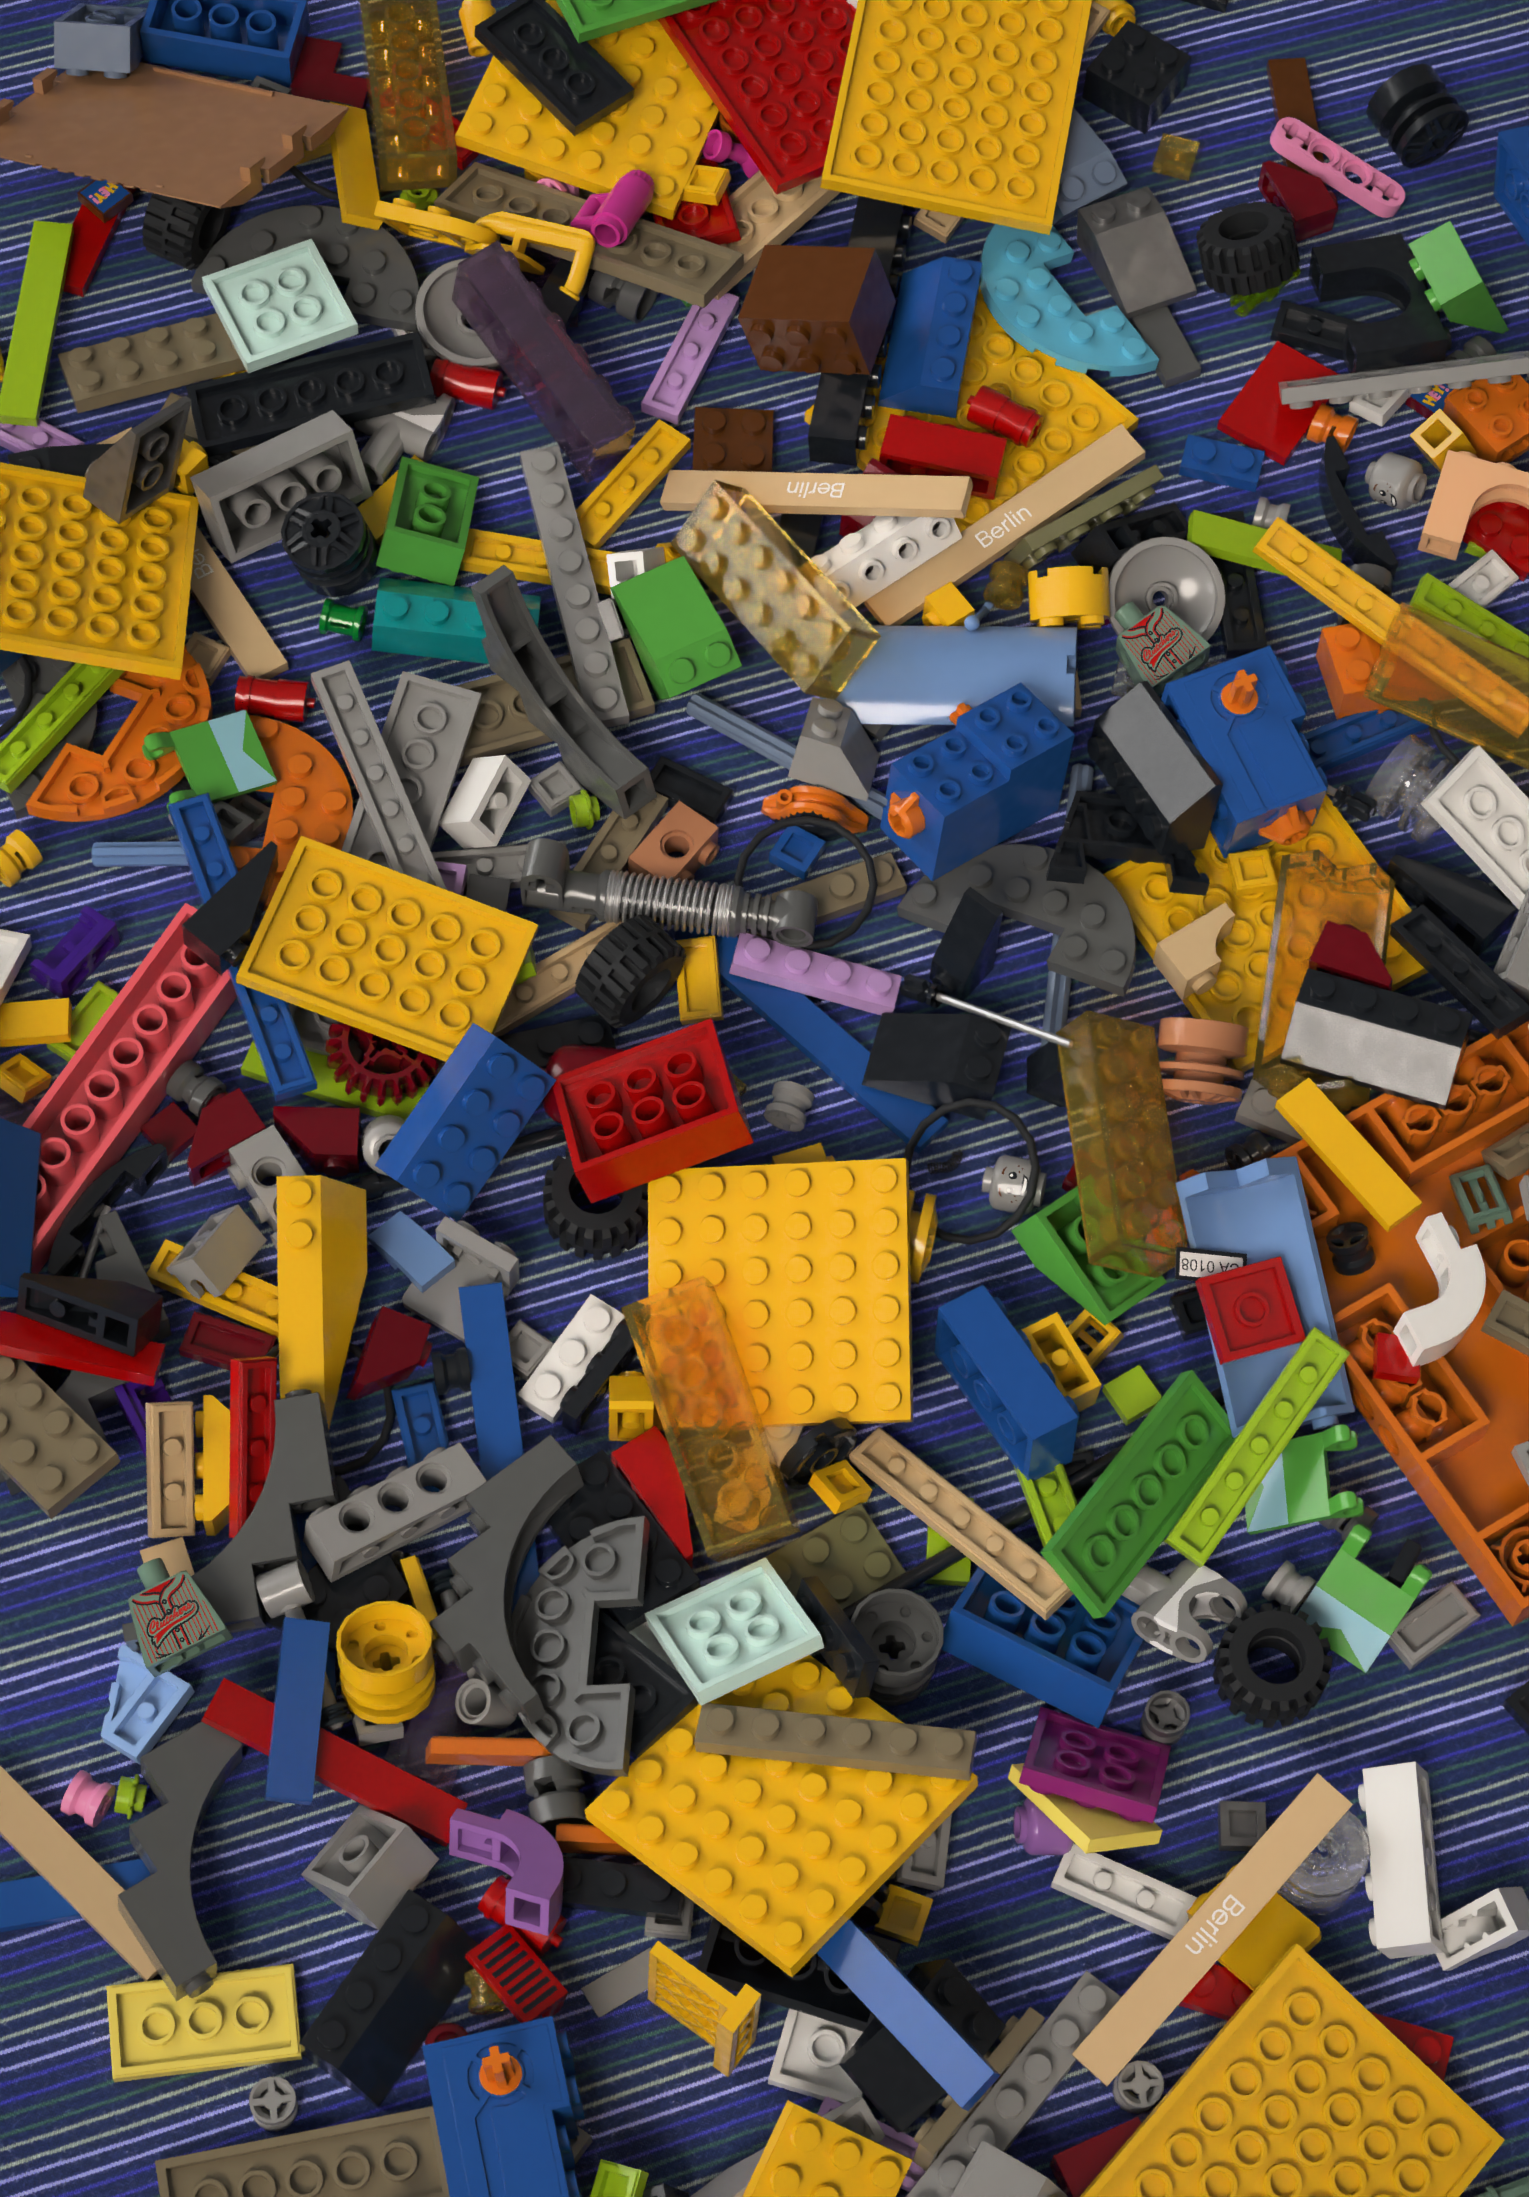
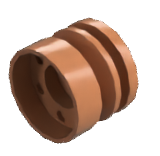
[1152,1017,1249,1105]

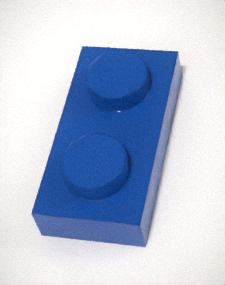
[1178,434,1265,492]

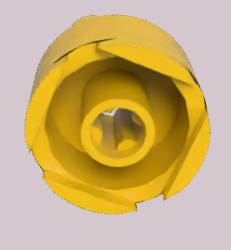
[1028,566,1111,630]

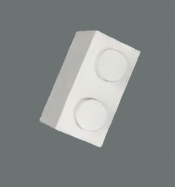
[439,755,531,849]

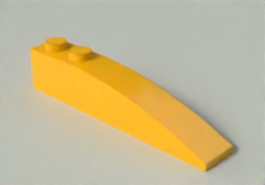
[276,1175,368,1429]

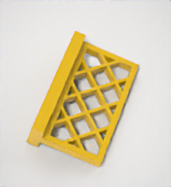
[647,1941,762,2077]

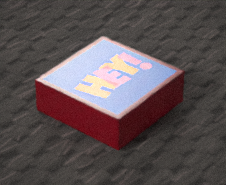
[1405,384,1453,419]

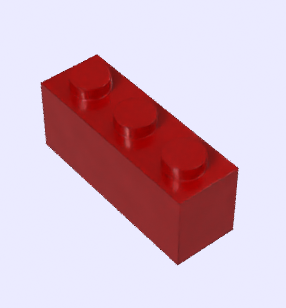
[879,414,1007,500]

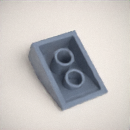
[54,3,147,79]
[1052,107,1128,227]

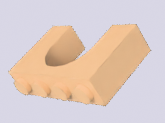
[1417,450,1529,561]

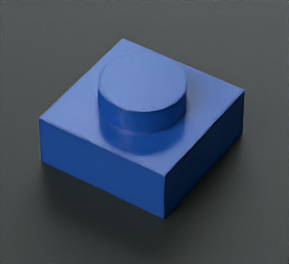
[769,826,826,880]

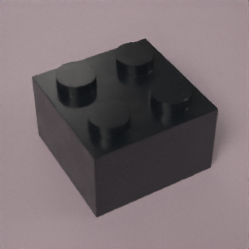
[1082,20,1191,134]

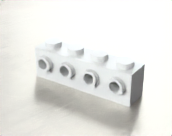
[795,516,963,624]
[1358,1761,1444,1959]

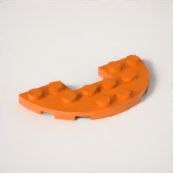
[25,646,213,822]
[229,715,353,917]

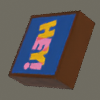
[77,180,134,223]

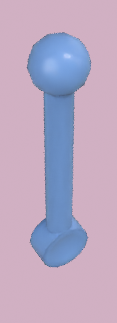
[964,600,994,631]

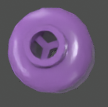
[1013,1798,1074,1855]

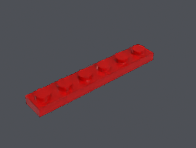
[1178,1964,1454,2081]

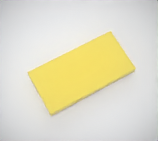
[106,1964,302,2082]

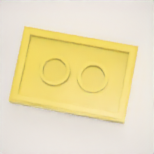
[1008,1763,1163,1854]

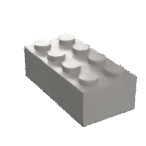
[190,410,373,563]

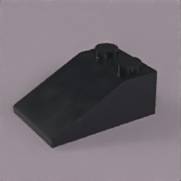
[862,1013,1011,1121]
[839,1958,1006,2133]

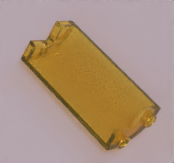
[1363,602,1529,770]
[1253,849,1395,1112]

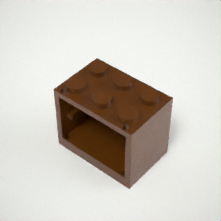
[738,245,896,375]

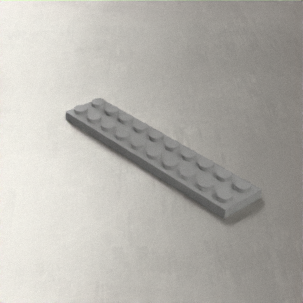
[288,671,482,1064]

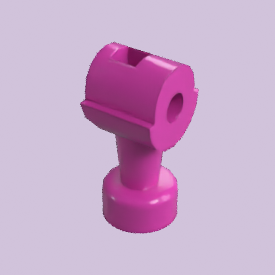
[703,129,759,179]

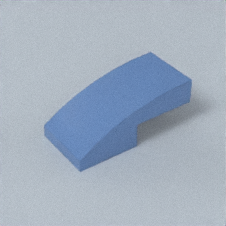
[367,1211,456,1293]

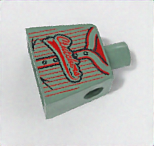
[1114,601,1211,696]
[128,1558,233,1677]

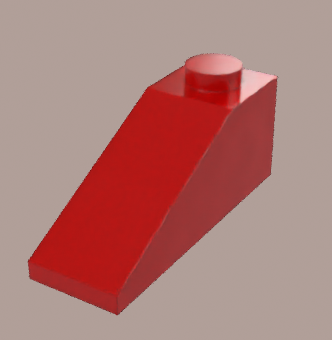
[611,1425,693,1568]

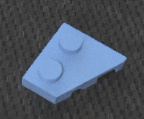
[101,1644,195,1765]

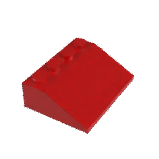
[553,1018,754,1204]

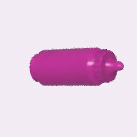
[571,170,654,248]

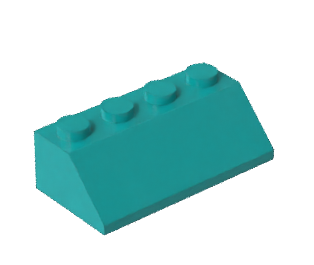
[371,577,541,664]

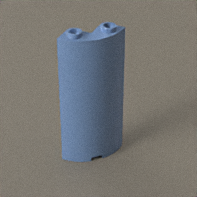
[820,625,1077,726]
[1175,1156,1355,1438]

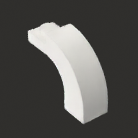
[1393,1212,1486,1367]

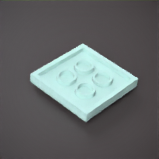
[202,238,358,373]
[644,1557,824,1706]

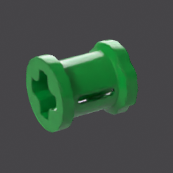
[319,598,368,642]

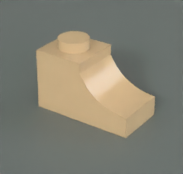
[1153,903,1235,1000]

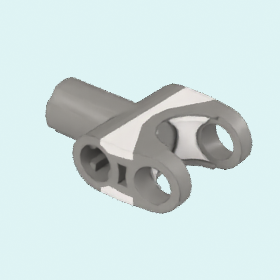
[354,393,455,485]
[1122,1559,1247,1663]

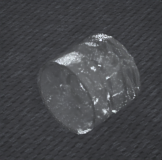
[1365,733,1454,844]
[1277,1810,1371,1916]

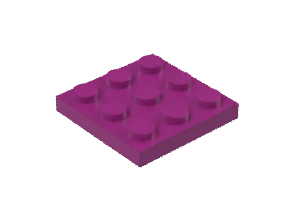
[1019,1707,1171,1824]

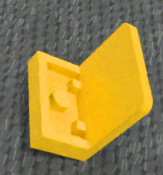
[1187,1864,1322,1991]

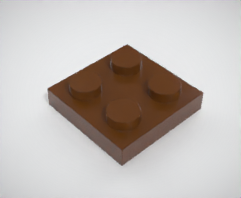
[693,407,774,472]

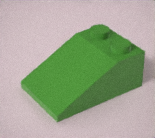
[1408,221,1509,334]
[376,456,479,586]
[610,556,742,700]
[1011,1175,1167,1325]

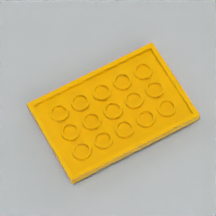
[236,836,538,1062]

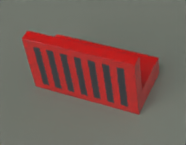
[465,1924,568,2023]

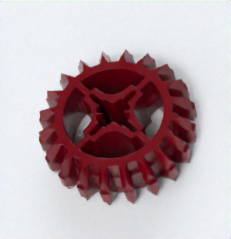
[325,1021,439,1107]

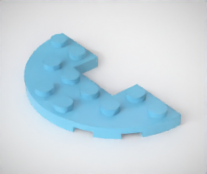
[980,224,1160,377]

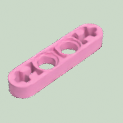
[1270,117,1405,218]

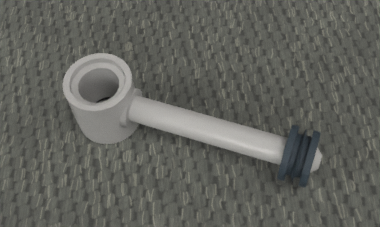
[255,1559,353,1731]
[426,1569,517,1729]

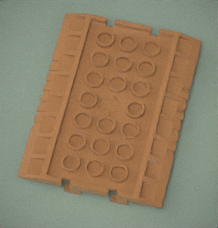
[0,62,349,209]

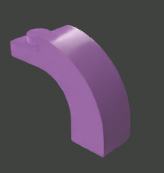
[449,1808,564,1936]

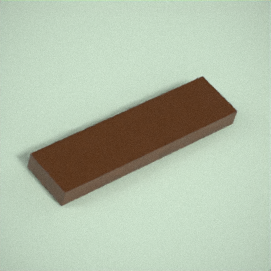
[1266,57,1326,187]

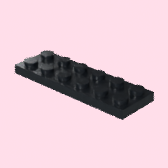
[186,331,436,457]

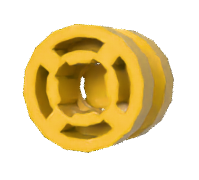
[0,829,43,887]

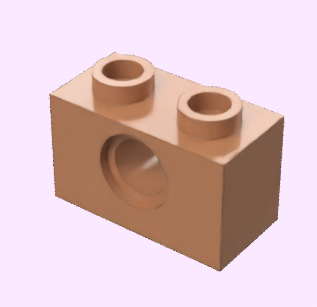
[628,800,720,883]

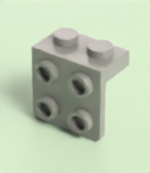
[402,1216,519,1343]

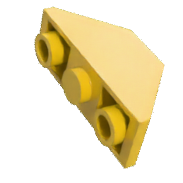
[195,1395,230,1536]

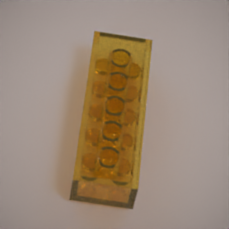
[358,0,457,191]
[670,480,881,700]
[1056,1010,1188,1278]
[621,1275,801,1563]

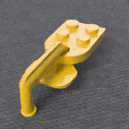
[374,198,596,301]

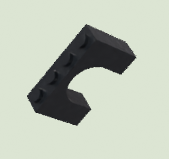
[1309,233,1452,373]

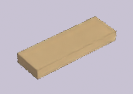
[145,1401,195,1538]

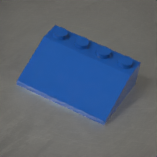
[942,1551,1145,1729]

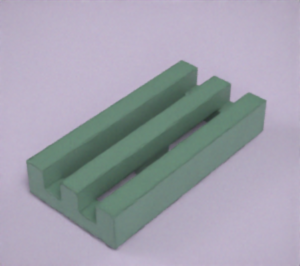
[1449,1164,1513,1235]

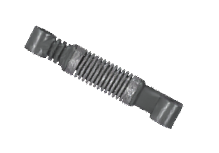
[520,838,819,948]

